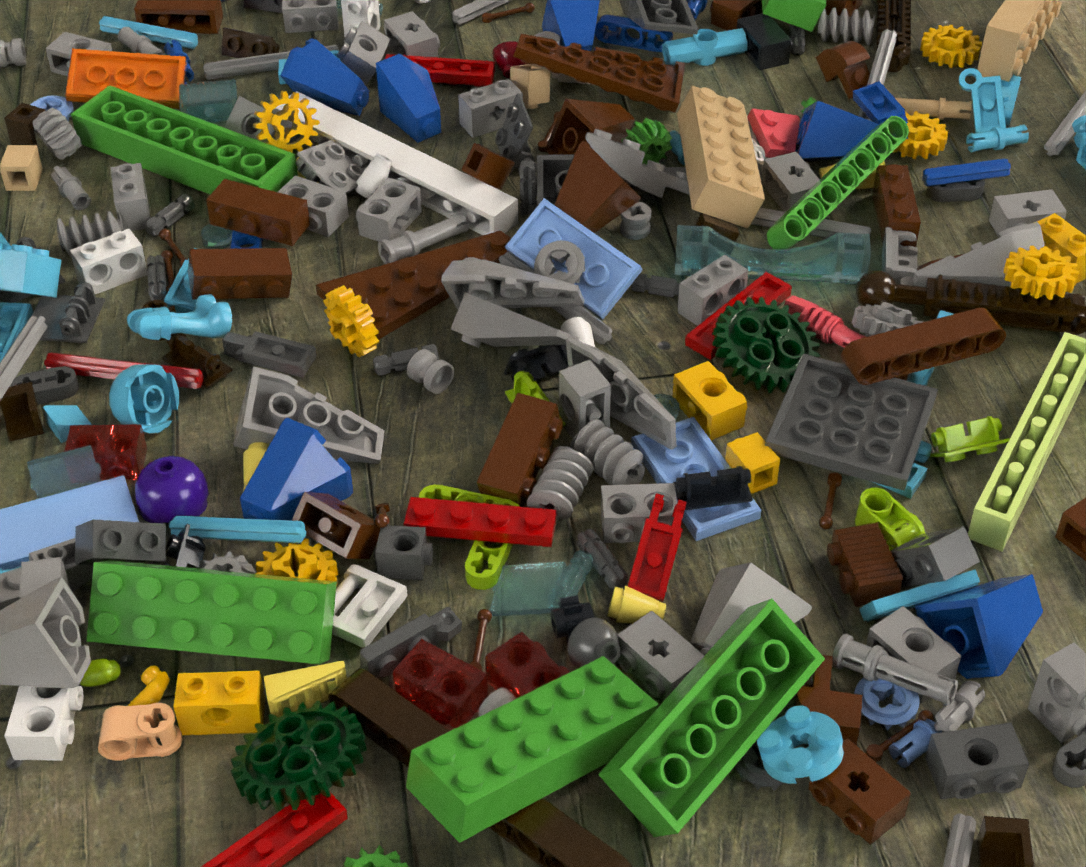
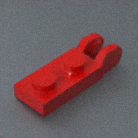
[628,493,687,603]

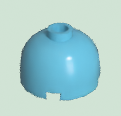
[109,364,179,434]

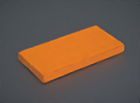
[65,48,187,109]

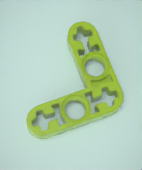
[419,484,519,590]

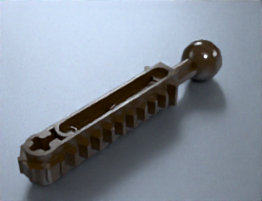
[876,0,911,72]
[855,270,1086,335]

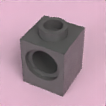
[375,525,433,580]

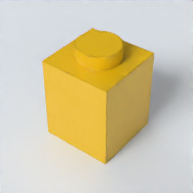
[725,432,780,494]

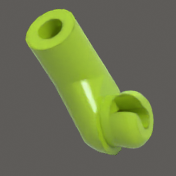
[80,658,121,687]

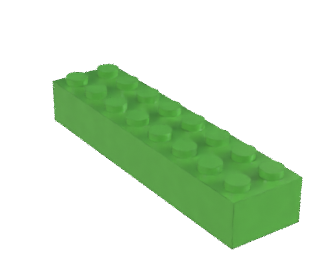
[71,85,298,195]

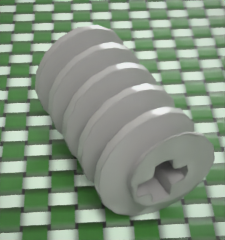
[817,8,875,46]
[57,211,125,257]
[570,419,645,485]
[527,446,594,521]

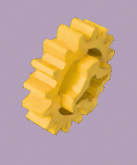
[920,24,982,68]
[253,91,320,153]
[892,111,948,160]
[1003,246,1079,300]
[323,285,379,357]
[255,538,338,587]

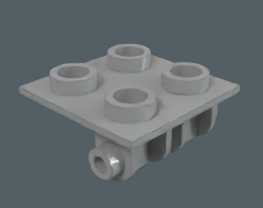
[296,140,364,193]

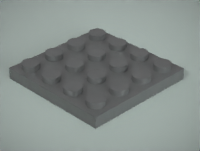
[765,354,938,491]

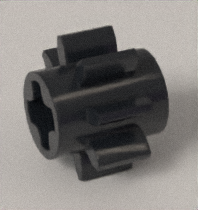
[550,595,594,646]

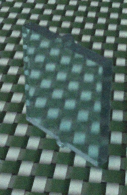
[27,445,102,499]
[489,562,567,616]

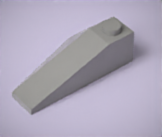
[912,222,1045,287]
[441,257,584,310]
[451,292,579,348]
[566,337,677,450]
[233,366,385,464]

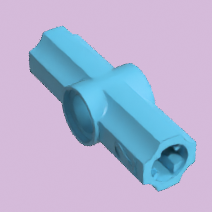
[662,28,748,66]

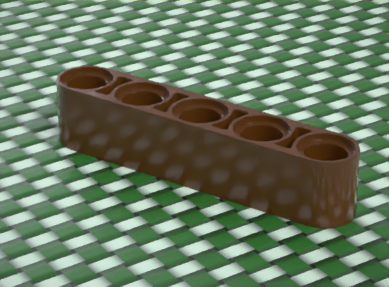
[841,308,1006,385]

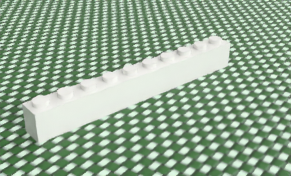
[273,91,518,235]

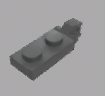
[222,331,317,378]
[360,606,462,678]

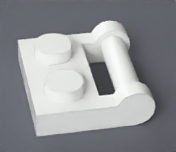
[332,564,407,648]

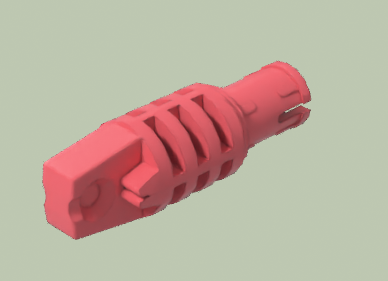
[784,295,866,348]

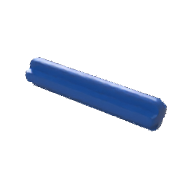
[922,158,1011,187]

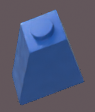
[542,0,600,51]
[280,38,370,116]
[376,53,442,143]
[795,101,879,161]
[240,417,353,521]
[915,574,1043,679]

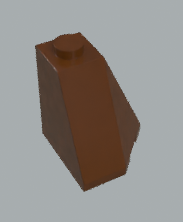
[545,99,635,155]
[554,140,641,233]

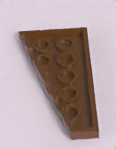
[513,34,685,113]
[316,231,511,340]

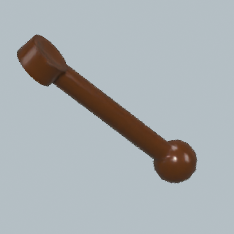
[482,2,535,23]
[538,111,560,152]
[159,228,188,268]
[161,250,174,293]
[819,472,842,530]
[375,503,390,528]
[466,609,492,679]
[866,710,935,762]

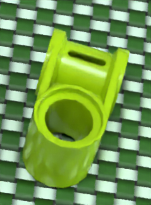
[854,487,925,550]

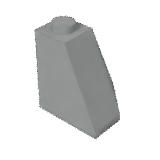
[690,562,812,656]
[0,577,91,688]

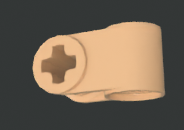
[98,703,183,761]

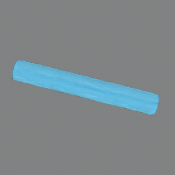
[99,16,198,49]
[169,516,307,543]

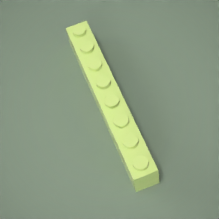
[968,332,1086,552]

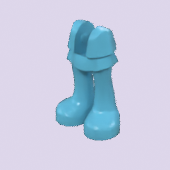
[127,294,232,340]

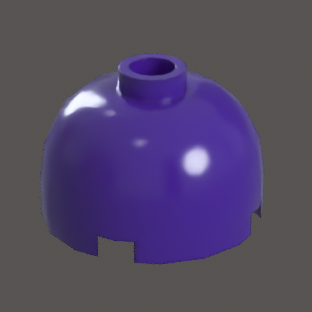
[135,456,209,524]

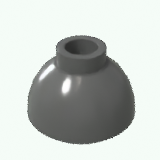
[568,617,620,668]

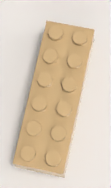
[977,0,1062,82]
[677,86,765,229]

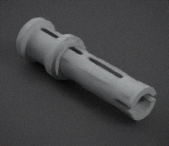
[378,213,469,264]
[832,634,958,705]

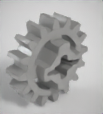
[851,302,922,337]

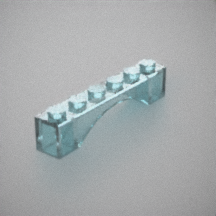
[675,225,871,284]

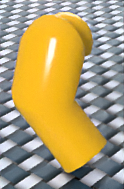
[127,665,170,706]

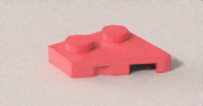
[747,108,800,158]

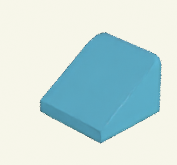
[42,405,93,443]

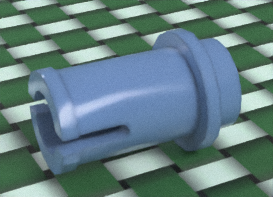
[889,719,942,768]

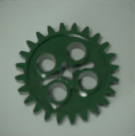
[712,297,820,393]
[231,701,367,812]

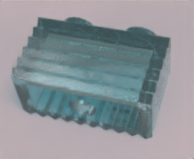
[179,79,238,122]

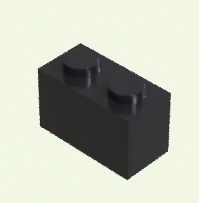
[736,13,793,70]

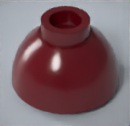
[492,41,526,79]

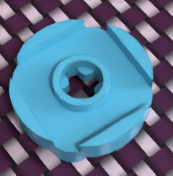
[756,706,844,784]

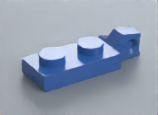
[853,81,908,140]

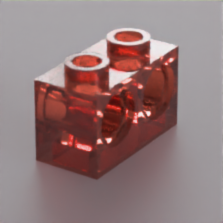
[63,424,147,481]
[485,632,570,698]
[393,639,488,728]

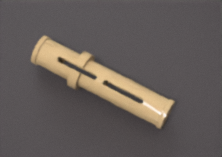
[895,97,972,120]

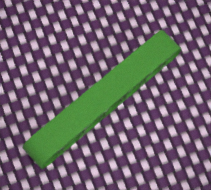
[767,116,909,252]

